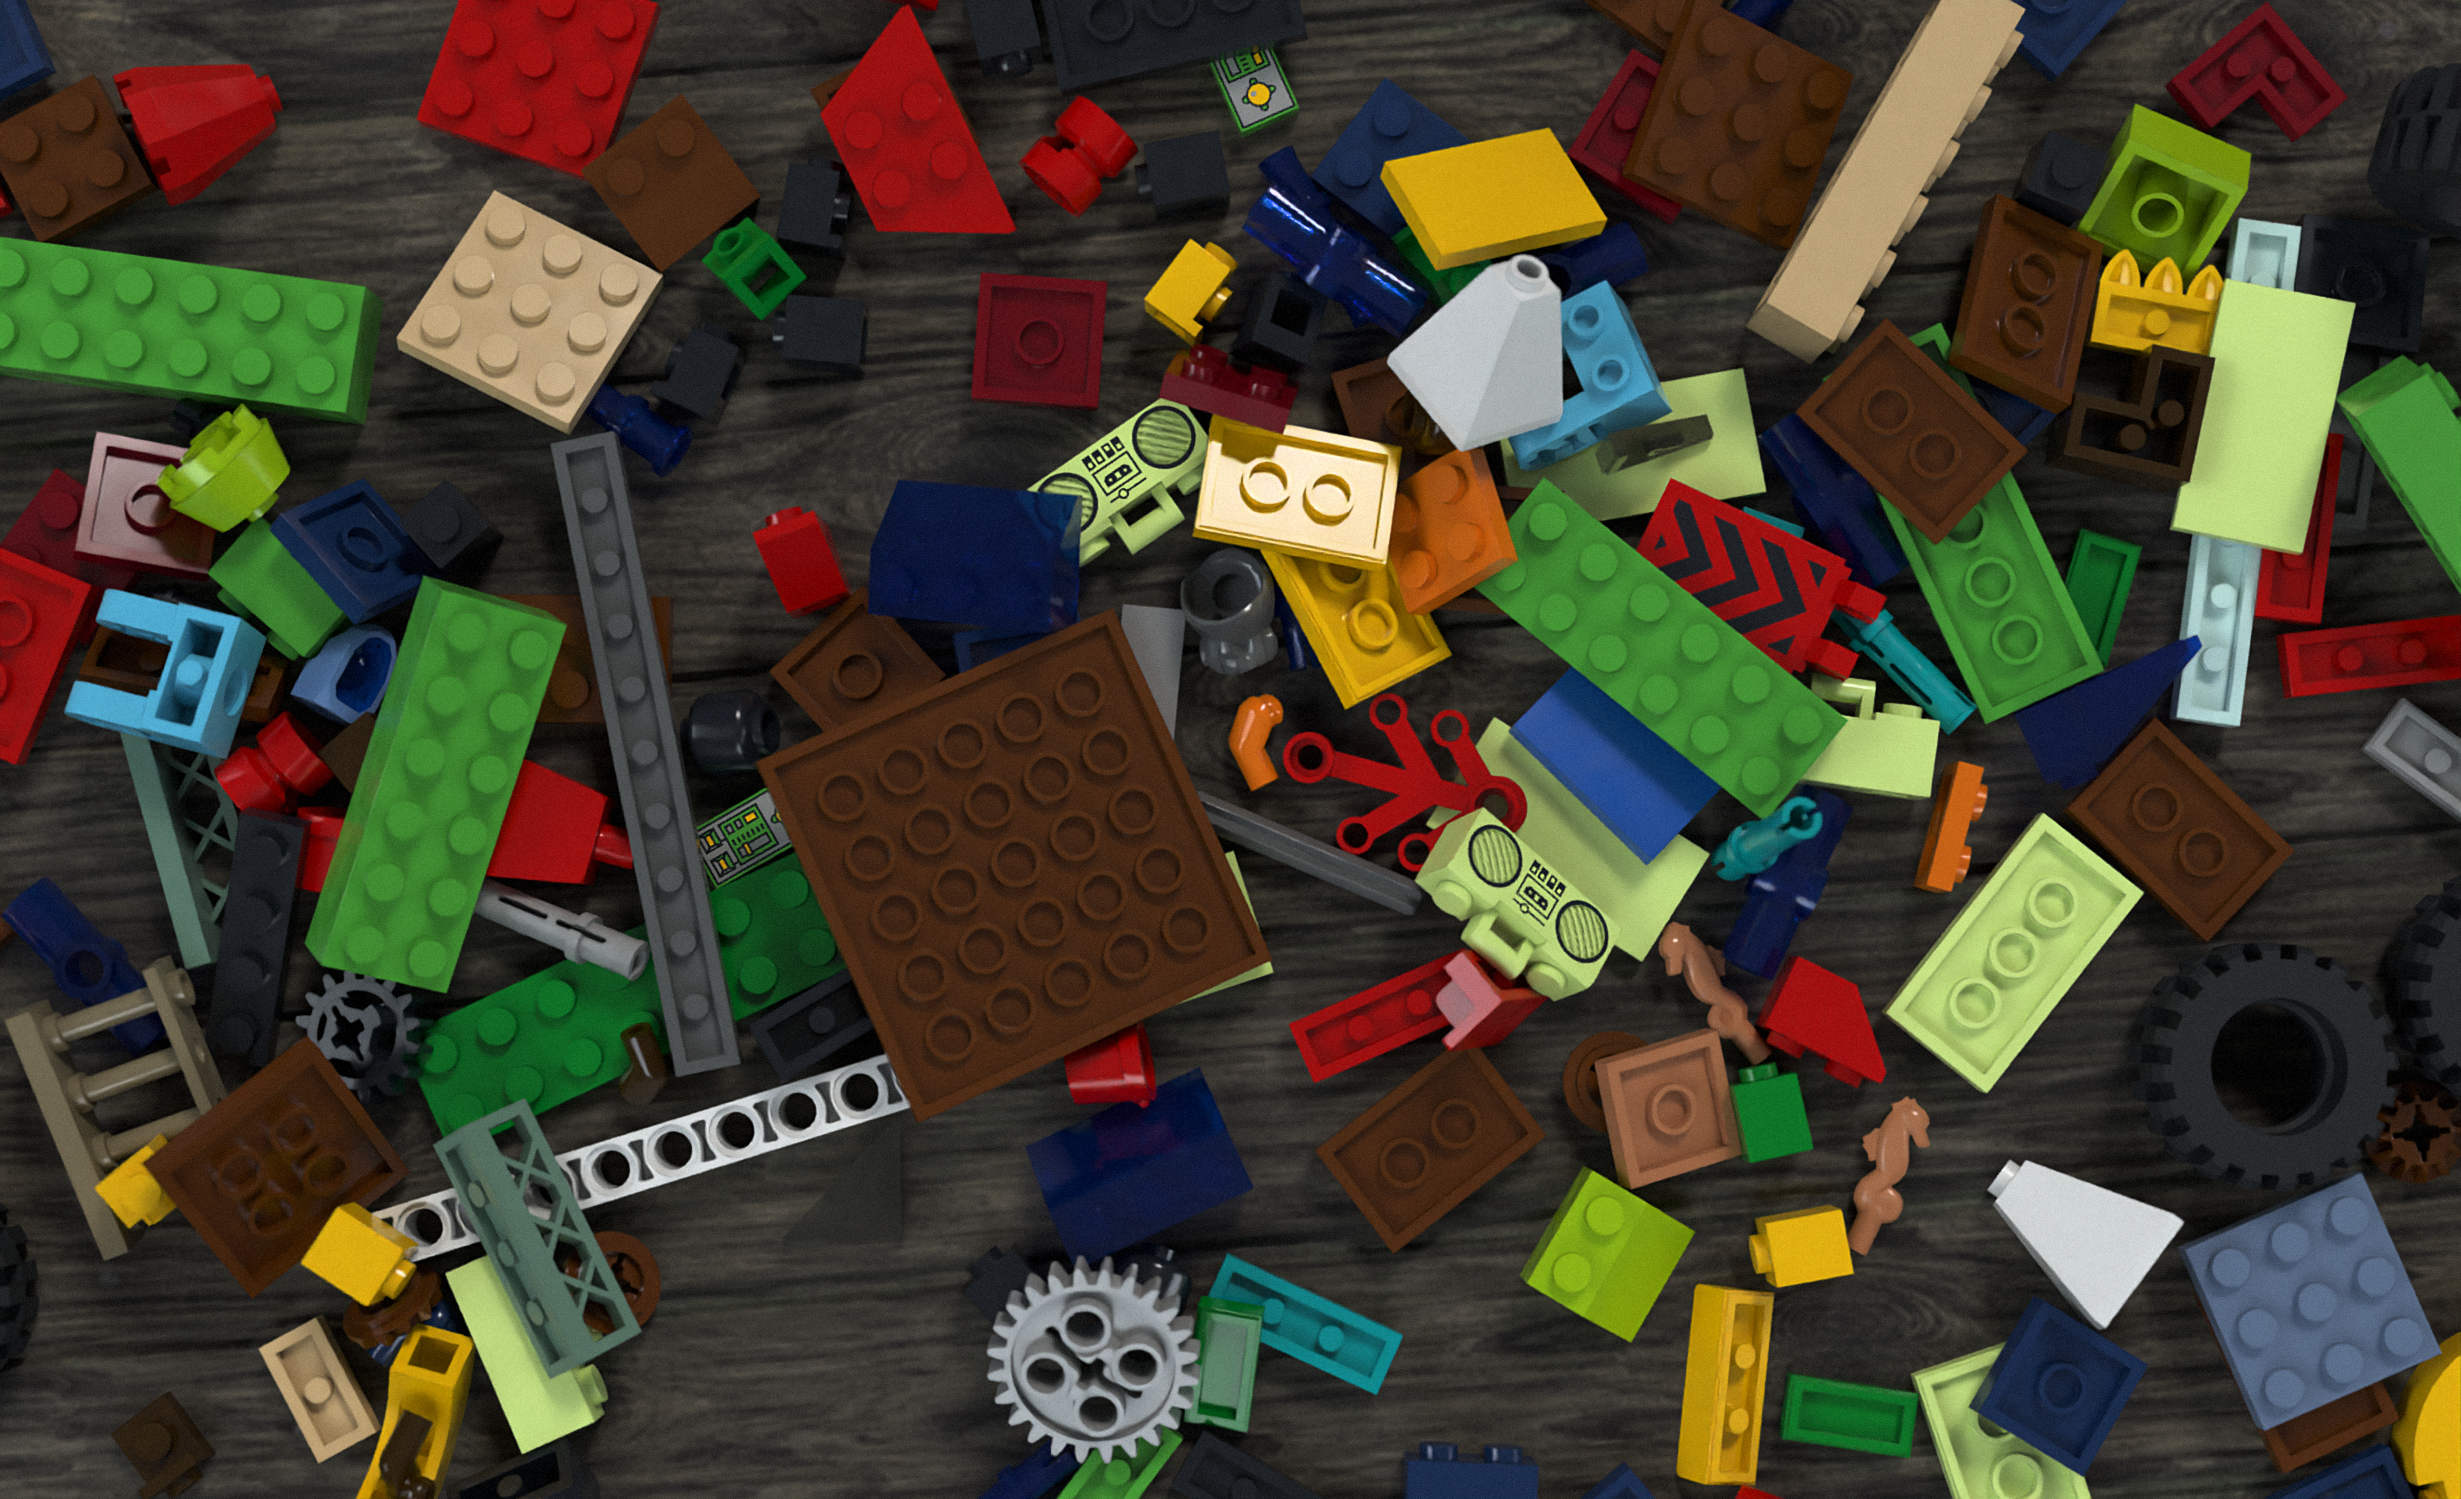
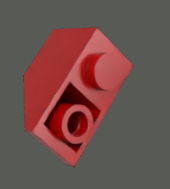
[752,506,853,619]
[1754,956,1887,1088]

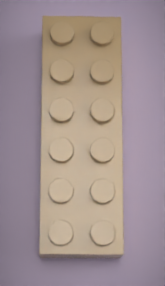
[1745,0,2026,364]

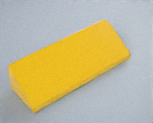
[1676,1284,1774,1486]

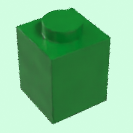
[1728,1062,1814,1163]

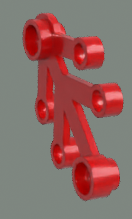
[1283,693,1528,872]

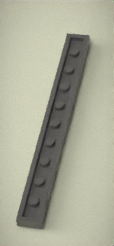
[550,431,744,1077]

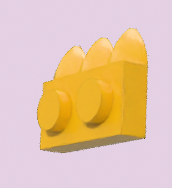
[2084,249,2223,356]

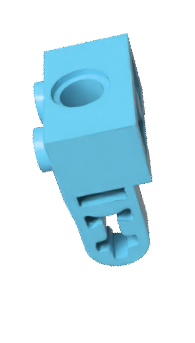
[1508,280,1673,471]
[64,589,267,759]

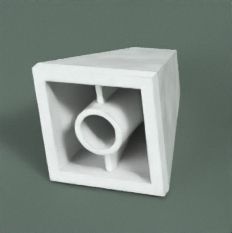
[1387,255,1563,452]
[1988,1160,2184,1332]

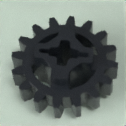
[294,971,435,1105]

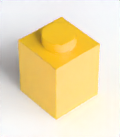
[301,1202,419,1306]
[1749,1205,1854,1288]

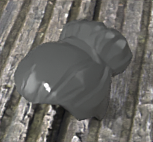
[1180,548,1278,676]

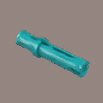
[1830,609,1978,735]
[1711,797,1822,881]

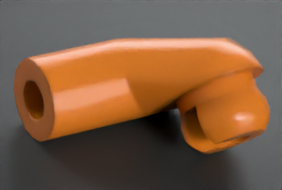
[1228,694,1284,792]

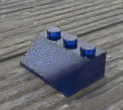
[868,479,1082,633]
[1025,1067,1254,1268]

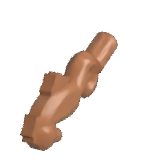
[1659,922,1772,1066]
[1847,1096,1930,1256]

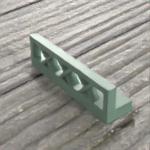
[120,732,241,970]
[433,1098,642,1379]

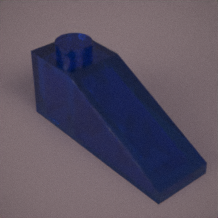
[2012,634,2202,790]

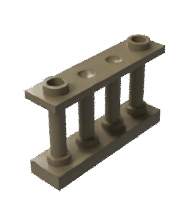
[4,955,228,1261]

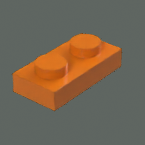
[1913,761,1988,893]

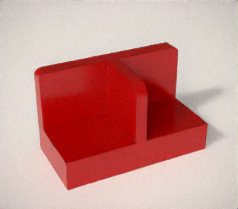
[1436,950,1549,1052]

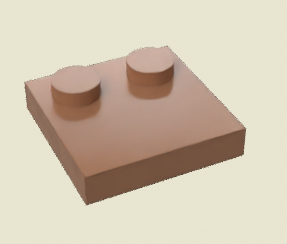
[1594,1028,1743,1189]

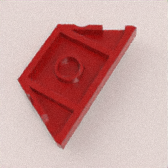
[819,4,1017,234]

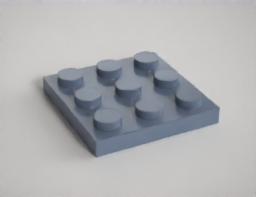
[2177,1171,2442,1431]

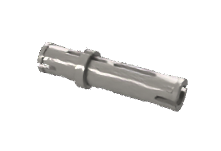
[472,875,651,981]

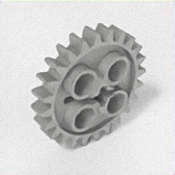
[987,1256,1201,1463]

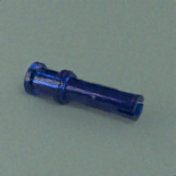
[583,381,694,478]

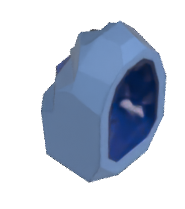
[291,623,397,727]

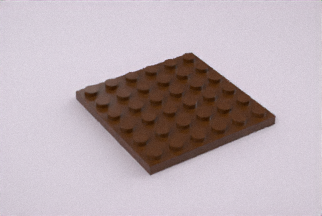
[756,608,1273,1123]

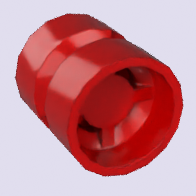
[1019,96,1139,218]
[214,711,337,816]

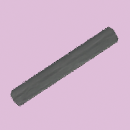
[1196,791,1424,915]

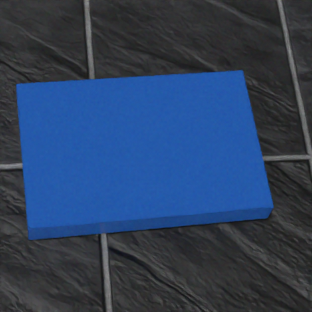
[1508,666,1722,865]

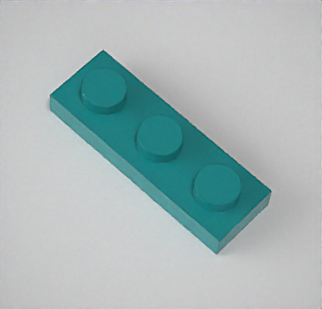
[1207,1253,1403,1395]

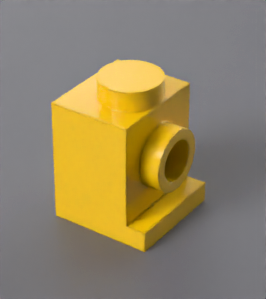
[1144,238,1239,346]
[94,1133,176,1228]

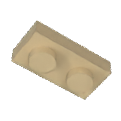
[259,1315,382,1464]

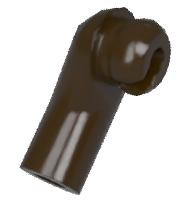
[618,1022,671,1106]
[378,1409,436,1499]

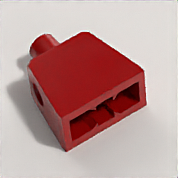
[485,758,635,885]

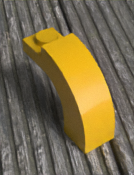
[356,1323,476,1499]
[2391,1332,2461,1499]

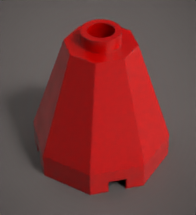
[112,64,283,207]

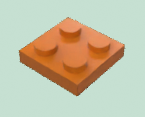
[1388,448,1518,616]

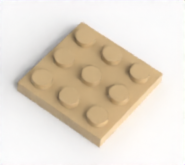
[397,190,663,435]

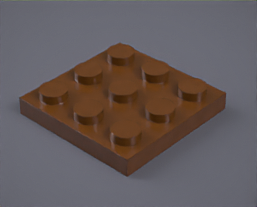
[1621,0,1854,252]
[142,1035,410,1299]

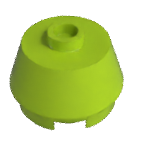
[155,403,291,532]

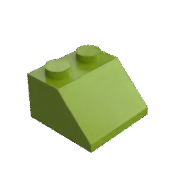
[2073,103,2252,290]
[1519,1165,1695,1343]

